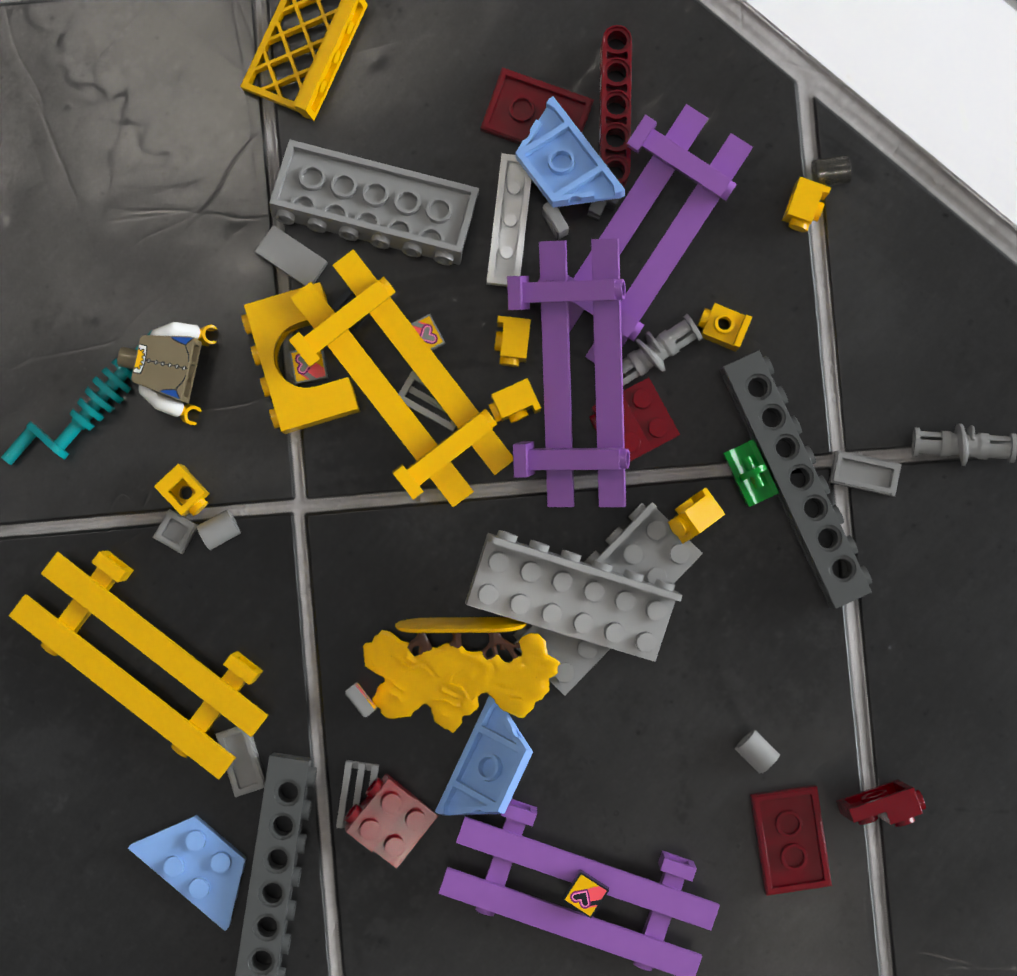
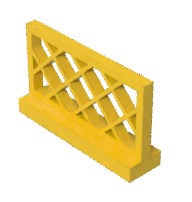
[240,0,368,121]

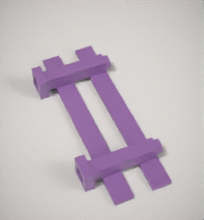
[538,104,753,363]
[507,238,630,507]
[438,799,720,976]

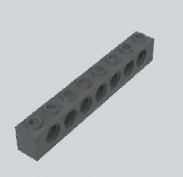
[719,350,872,609]
[235,752,317,976]

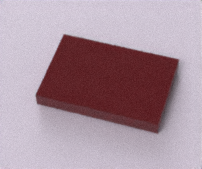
[480,67,594,144]
[750,785,832,896]

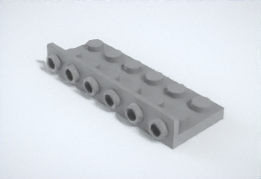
[269,139,479,265]
[513,502,703,696]
[465,530,683,662]

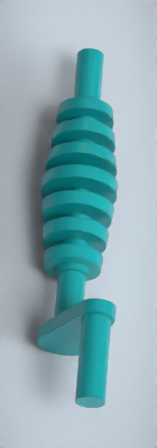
[1,330,153,465]

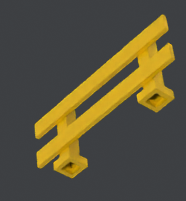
[289,249,513,507]
[9,550,269,780]

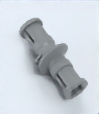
[622,314,703,390]
[912,424,1017,466]

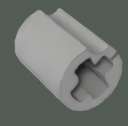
[197,509,241,550]
[735,729,780,774]

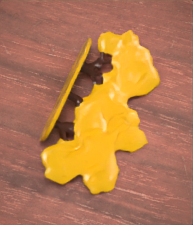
[363,617,560,733]

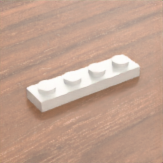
[487,153,532,287]

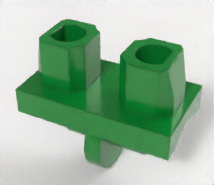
[723,439,779,507]

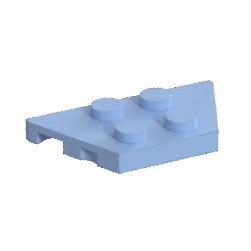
[515,96,625,208]
[435,695,533,816]
[128,815,247,931]

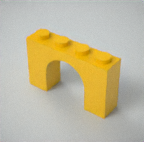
[241,282,361,434]

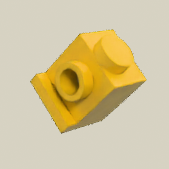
[782,177,831,232]
[697,303,752,352]
[494,316,531,367]
[488,378,541,423]
[154,464,210,516]
[668,487,725,544]

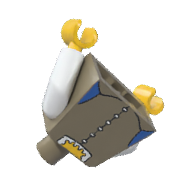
[117,322,217,425]

